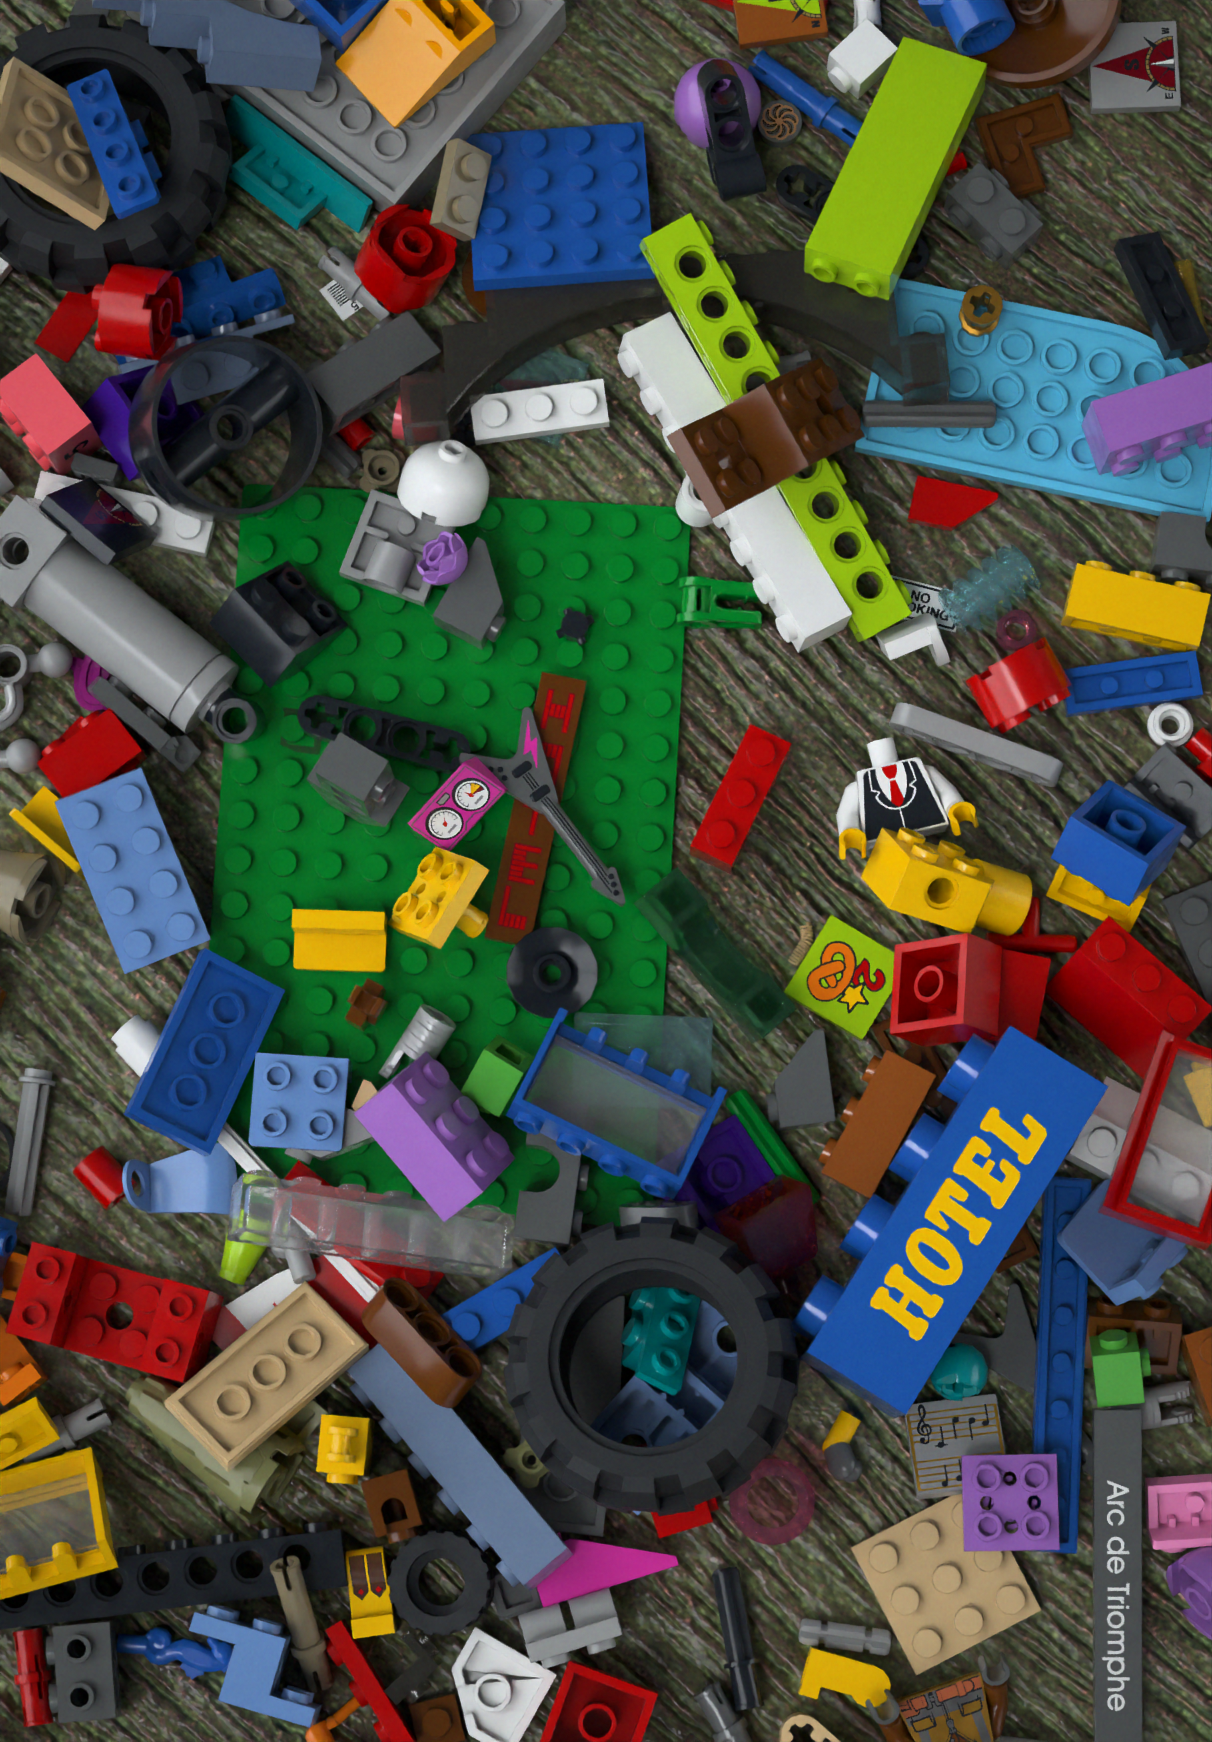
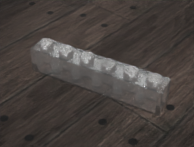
[227,1170,515,1280]

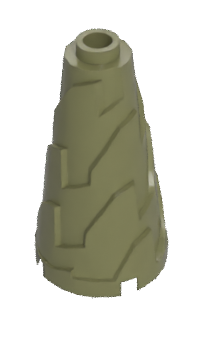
[125,1374,305,1524]

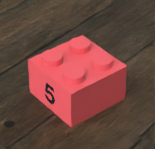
[0,353,103,476]

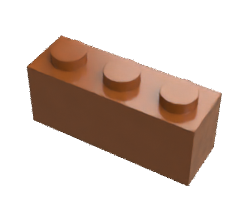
[818,1050,936,1200]

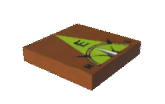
[732,0,828,50]

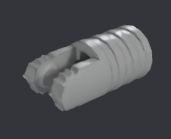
[378,1004,456,1079]
[1106,1380,1195,1430]

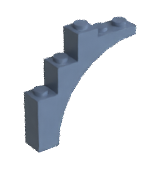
[92,0,322,92]

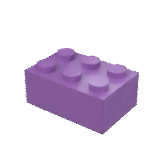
[1081,362,1212,477]
[353,1051,515,1222]

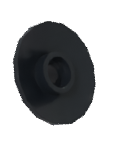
[506,927,598,1018]

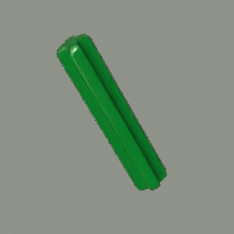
[725,1089,820,1211]

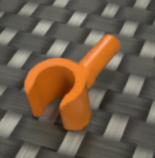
[305,1697,360,1742]

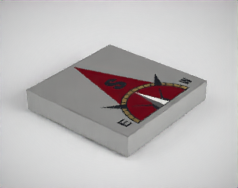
[1088,21,1181,114]

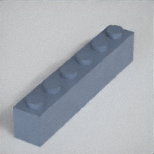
[347,1344,574,1591]

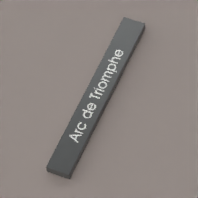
[1092,1408,1142,1742]

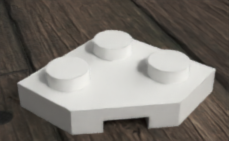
[452,1627,557,1742]

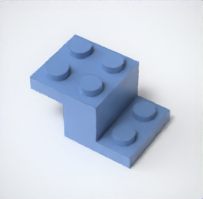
[189,1604,323,1728]

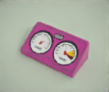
[408,757,508,851]

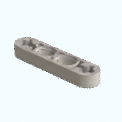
[889,702,1063,787]

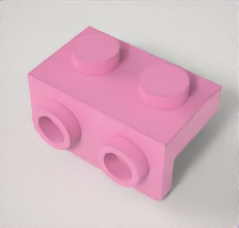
[1145,1474,1212,1553]

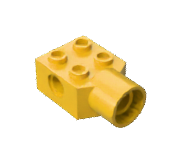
[861,827,1032,936]

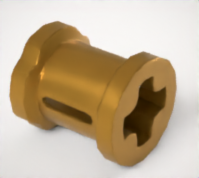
[958,285,1003,337]

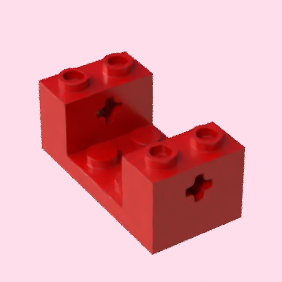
[5,1241,224,1383]

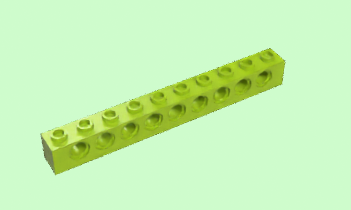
[639,213,912,643]

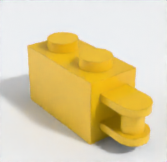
[316,1414,375,1485]

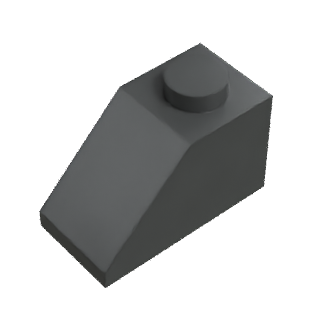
[433,537,507,650]
[766,1029,836,1132]

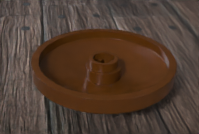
[948,0,1122,89]

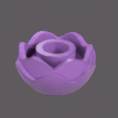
[416,531,468,585]

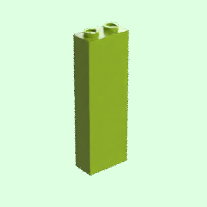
[804,36,987,301]

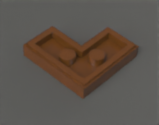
[974,93,1073,200]

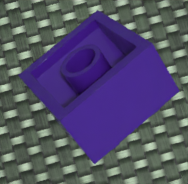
[81,365,204,481]

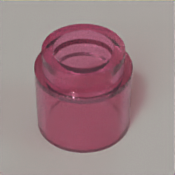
[728,1459,815,1545]

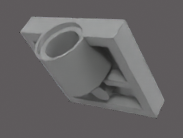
[339,489,456,607]

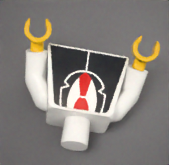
[836,738,979,860]

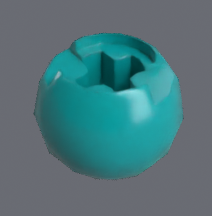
[930,1343,989,1401]

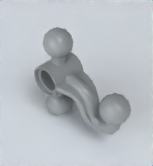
[0,642,73,774]

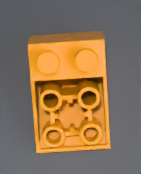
[335,0,496,129]

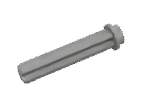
[4,1068,56,1217]

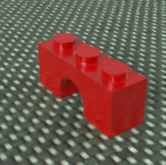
[689,724,792,874]

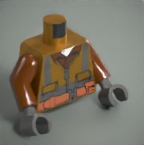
[865,1652,1010,1742]

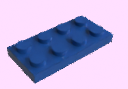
[123,948,285,1156]

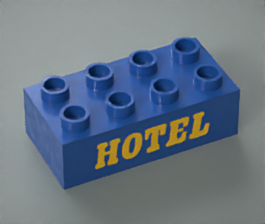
[792,1026,1108,1419]

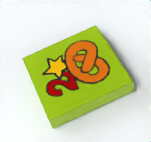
[783,915,894,1042]

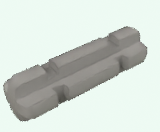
[798,1618,892,1656]

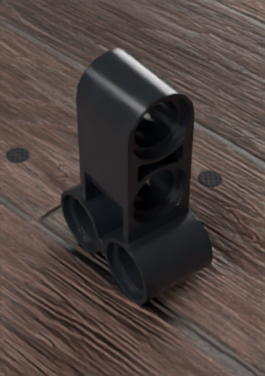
[697,59,767,202]

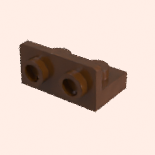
[1084,1294,1182,1375]

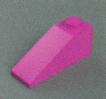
[537,1532,679,1608]

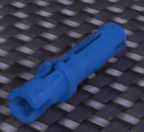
[748,50,863,148]

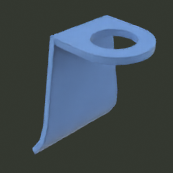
[122,1143,237,1215]

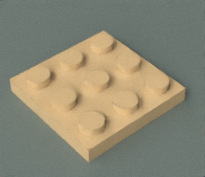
[0,57,110,230]
[850,1494,1041,1675]

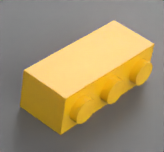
[1061,561,1211,653]

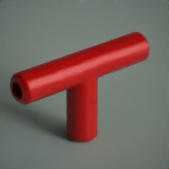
[984,896,1077,953]

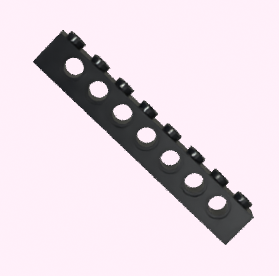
[0,1521,348,1630]

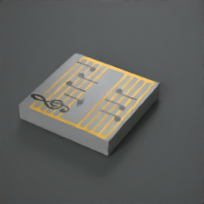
[904,1394,1011,1500]

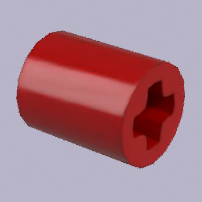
[72,1145,137,1211]

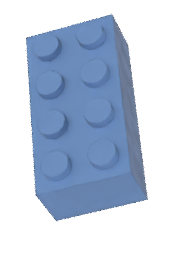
[54,767,211,974]

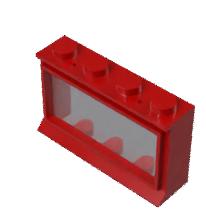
[1098,1029,1212,1250]

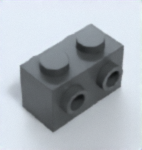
[944,162,1043,270]
[46,1620,122,1723]

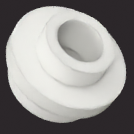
[1147,703,1193,748]

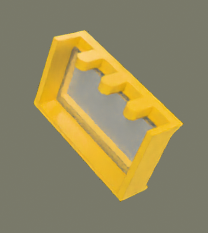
[0,1447,119,1600]

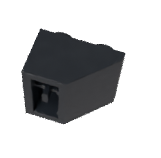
[210,561,349,689]

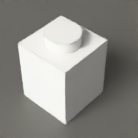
[827,18,898,99]

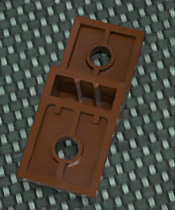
[666,357,865,519]

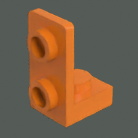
[0,1314,49,1408]

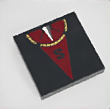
[39,478,158,565]

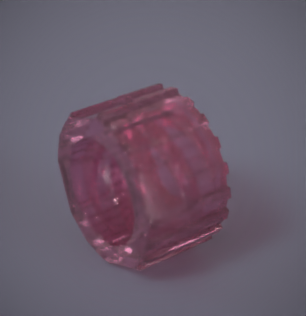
[995,610,1037,653]

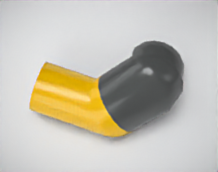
[822,1410,863,1483]

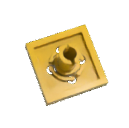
[387,846,490,949]

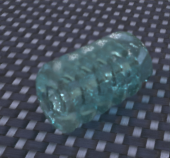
[938,545,1042,635]

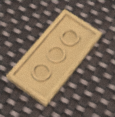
[165,1281,369,1472]

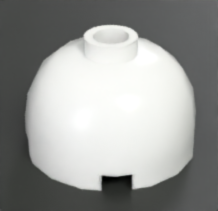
[397,440,490,526]

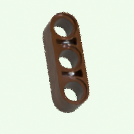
[361,1277,483,1408]

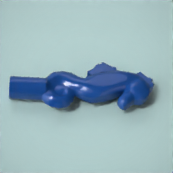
[117,1627,233,1679]

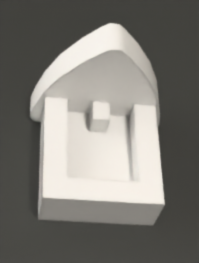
[875,613,950,667]

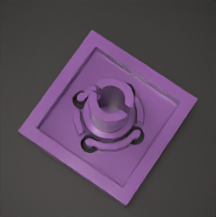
[961,1454,1060,1552]

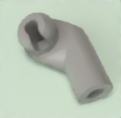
[270,1228,317,1284]

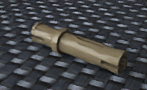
[270,1556,335,1692]

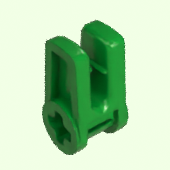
[676,576,762,630]

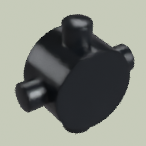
[556,607,594,646]

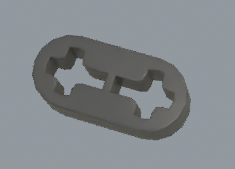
[619,1200,699,1228]

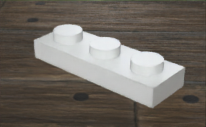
[469,379,610,445]

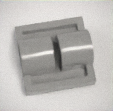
[518,1587,623,1669]

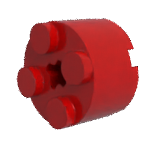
[354,204,457,314]
[91,263,183,361]
[965,637,1072,734]

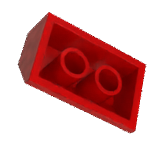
[1045,916,1212,1080]

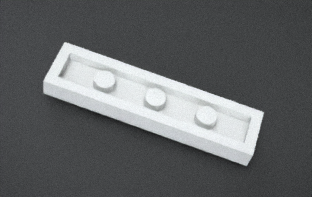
[34,471,215,557]

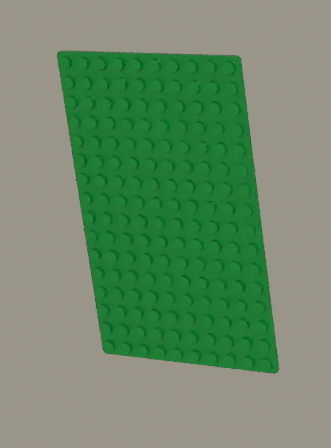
[209,484,690,1227]

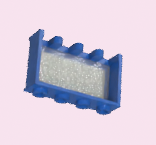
[506,1007,727,1199]

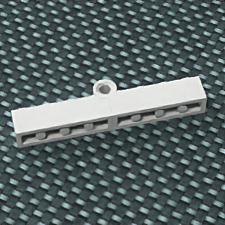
[618,312,852,653]

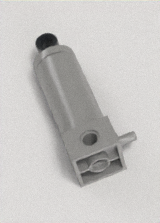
[0,495,266,744]

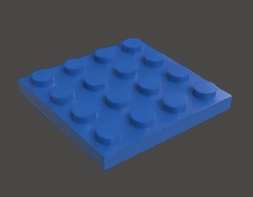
[466,122,655,291]

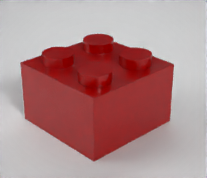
[890,933,1002,1047]
[540,1659,658,1742]

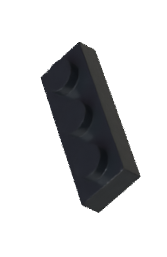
[1113,231,1210,360]

